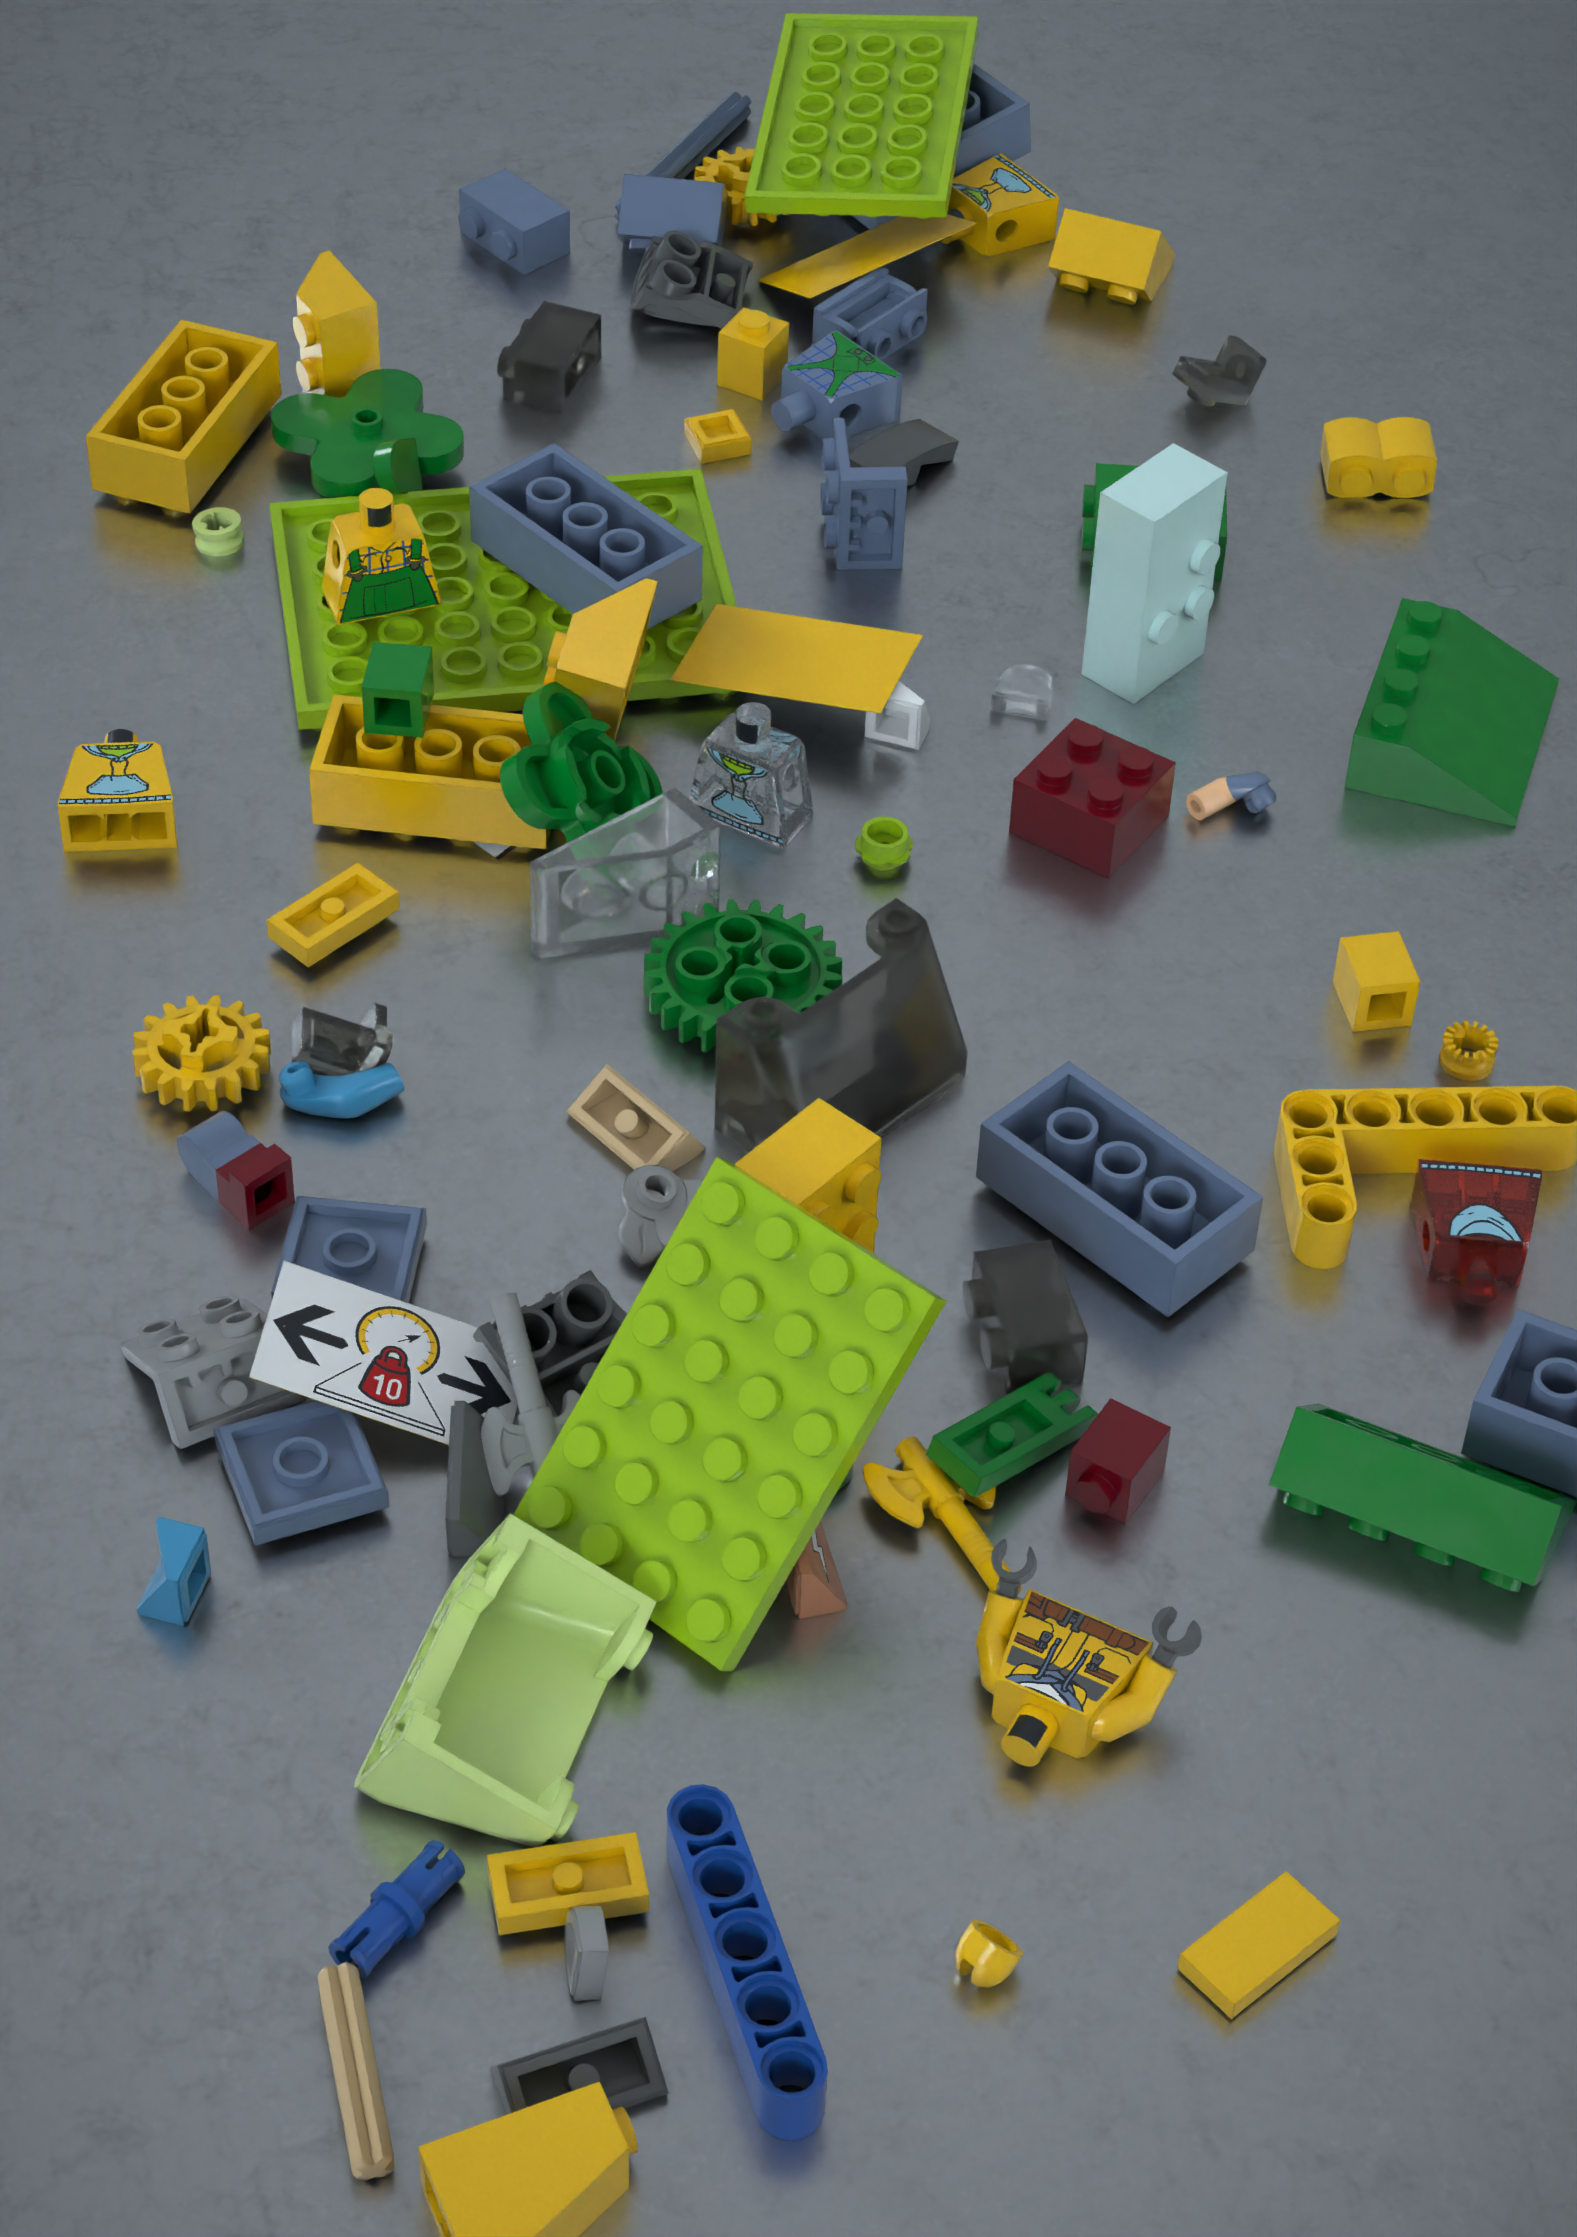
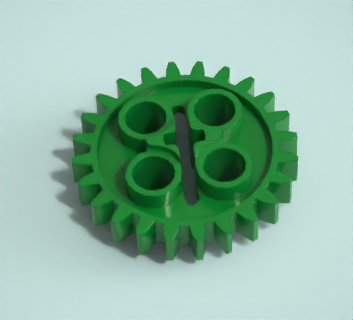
[643,899,843,1058]

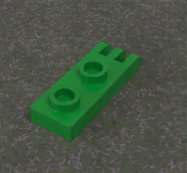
[926,1372,1098,1498]

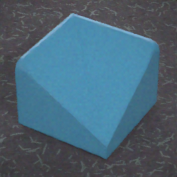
[137,1517,211,1626]

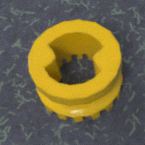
[1439,1020,1499,1081]

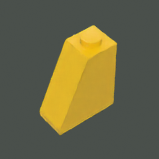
[418,2081,638,2237]

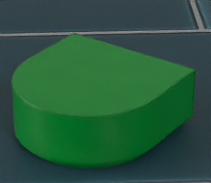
[373,438,423,494]

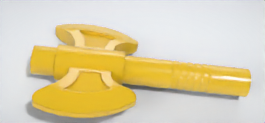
[862,1437,1022,1596]

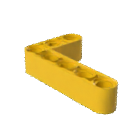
[1273,1086,1577,1269]

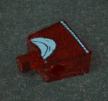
[1409,1159,1542,1305]

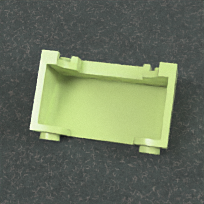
[354,1513,656,1848]

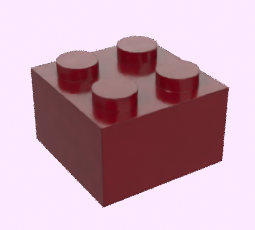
[1009,718,1176,879]

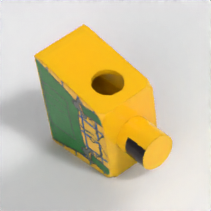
[322,488,441,625]

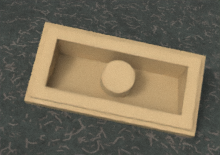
[566,1064,706,1172]

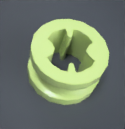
[192,507,244,556]

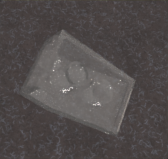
[530,787,721,959]

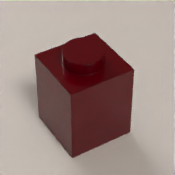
[1065,1398,1171,1525]

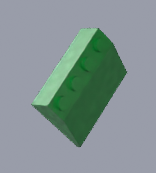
[1344,598,1559,827]

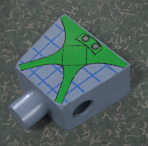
[771,330,903,439]

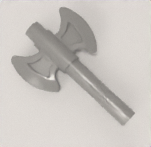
[481,1293,581,1497]

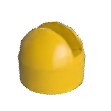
[955,1919,1023,1988]

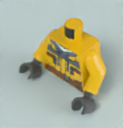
[976,1539,1202,1766]

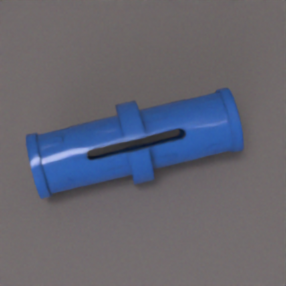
[328,1840,465,1980]

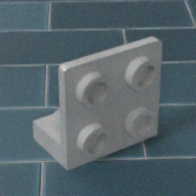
[121,1295,307,1449]

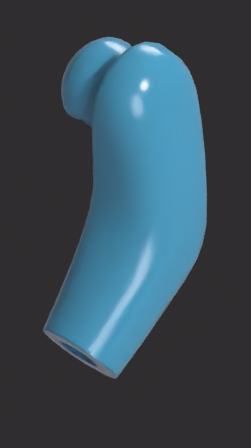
[279,1061,404,1119]

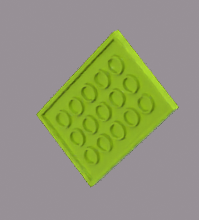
[744,13,979,219]
[513,1157,947,1671]

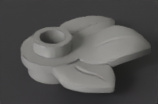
[619,1165,704,1268]

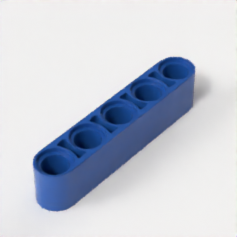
[666,1784,828,2141]

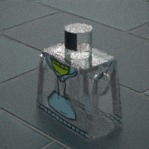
[688,702,813,849]

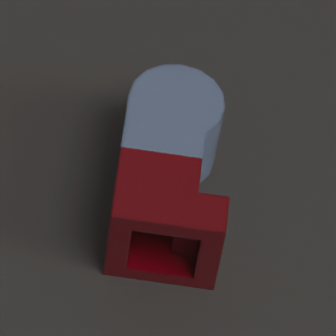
[177,1111,295,1231]

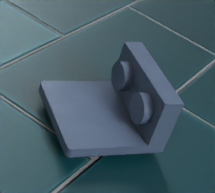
[820,418,908,570]

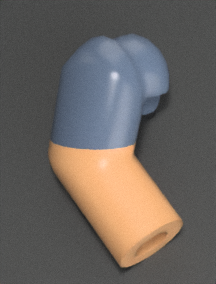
[1186,772,1276,820]

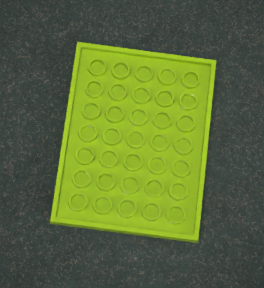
[269,468,737,730]

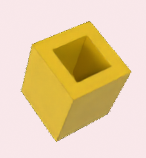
[717,307,789,401]
[1332,931,1420,1032]

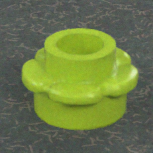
[855,816,913,871]

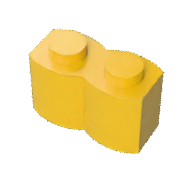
[1320,417,1437,498]

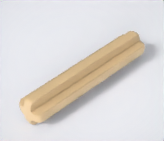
[317,1962,395,2181]

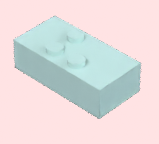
[1081,443,1228,705]

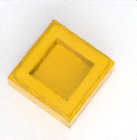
[684,409,752,464]

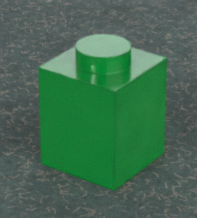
[362,642,434,738]

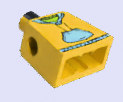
[940,153,1059,256]
[58,729,178,852]

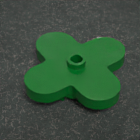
[271,369,464,498]
[500,682,663,893]

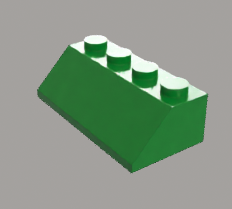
[1268,1403,1576,1592]

